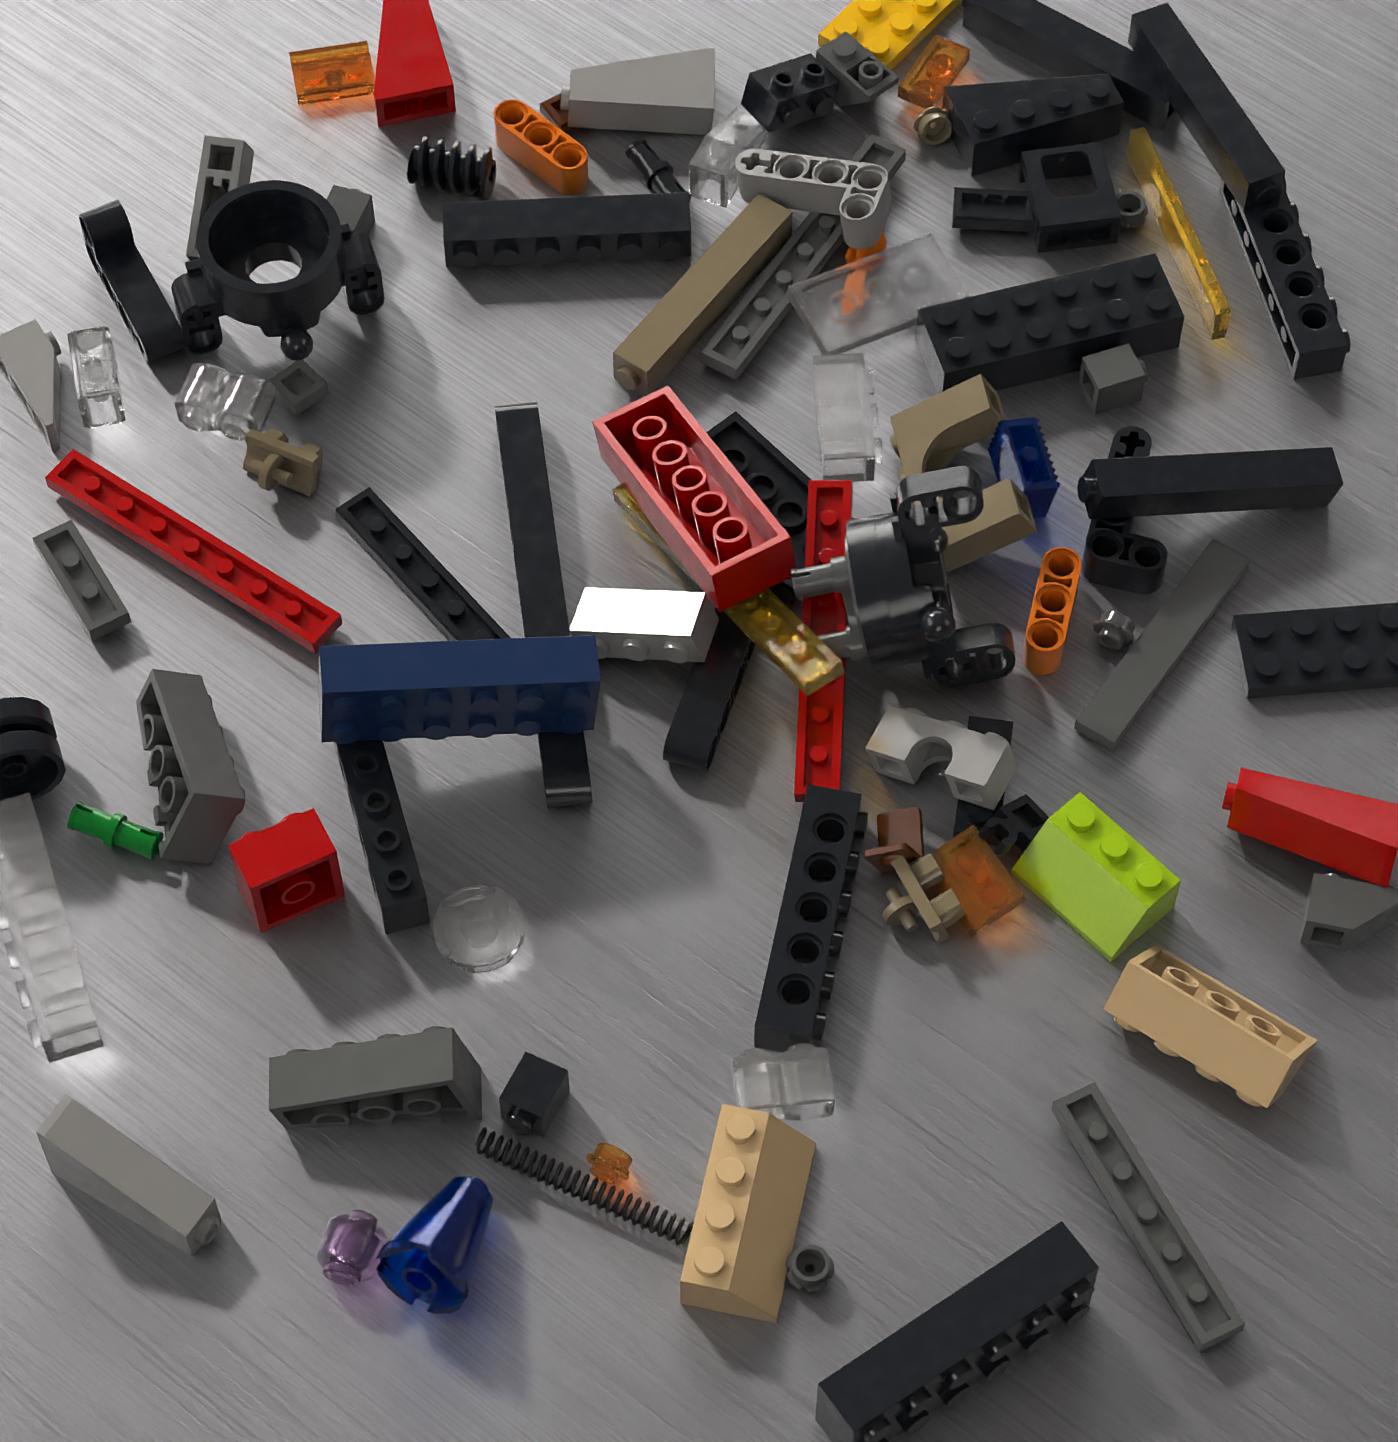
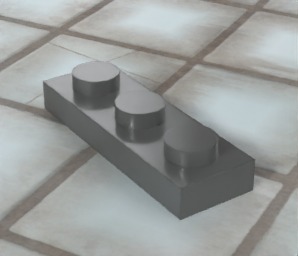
[32,519,131,641]

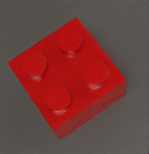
[228,808,345,933]

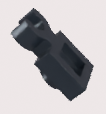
[978,794,1049,856]

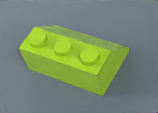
[1011,792,1181,962]

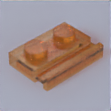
[289,41,375,105]
[933,824,1026,938]

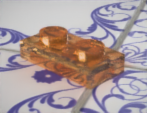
[897,34,970,109]

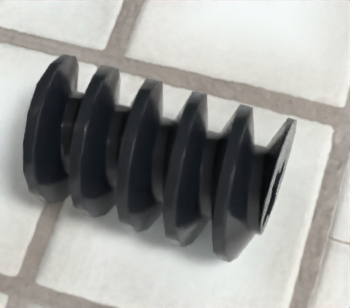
[407,134,497,199]

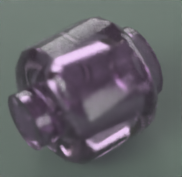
[316,1210,388,1287]

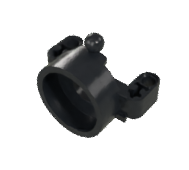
[171,180,385,361]

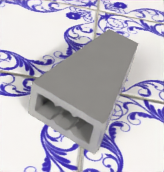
[561,48,715,136]
[36,1094,221,1257]

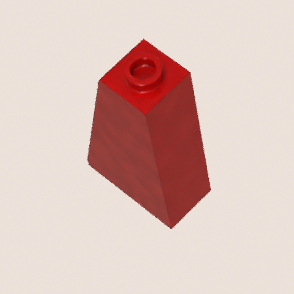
[373,0,456,127]
[1222,768,1398,888]

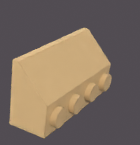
[1103,944,1318,1108]
[680,1104,816,1323]

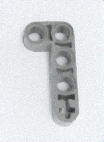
[734,149,892,249]

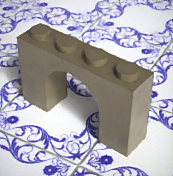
[890,374,1037,573]

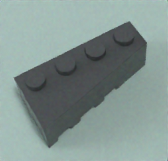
[136,669,245,864]
[269,1026,482,1129]

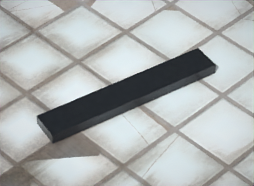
[335,487,511,641]

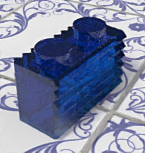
[987,417,1061,518]

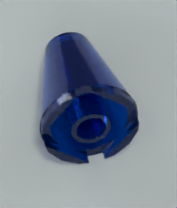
[376,1176,493,1314]

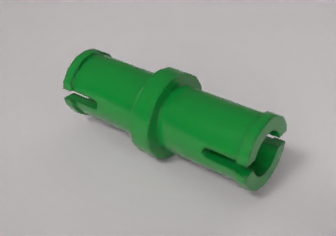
[67,801,163,860]

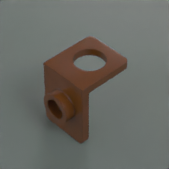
[864,806,925,874]

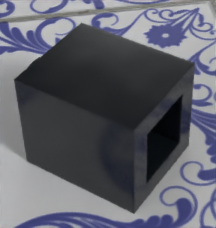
[499,1051,570,1138]

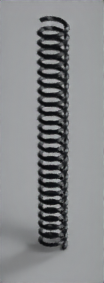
[475,1127,694,1245]

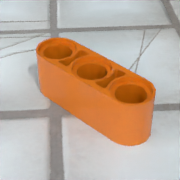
[493,99,589,196]
[1022,547,1081,675]

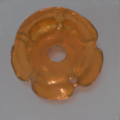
[586,1142,633,1185]

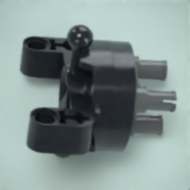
[791,466,1016,687]

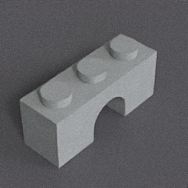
[865,705,1018,810]

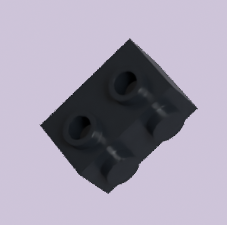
[740,53,840,133]

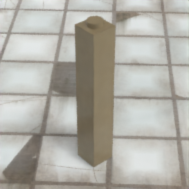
[613,193,792,396]

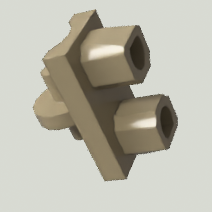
[243,428,323,496]
[882,853,966,944]

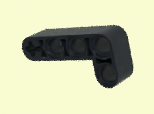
[78,199,186,363]
[1082,426,1168,594]

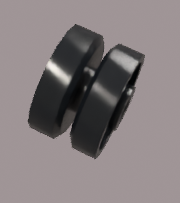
[0,697,66,806]

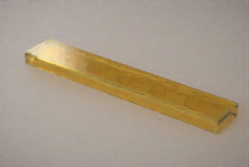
[1126,127,1231,340]

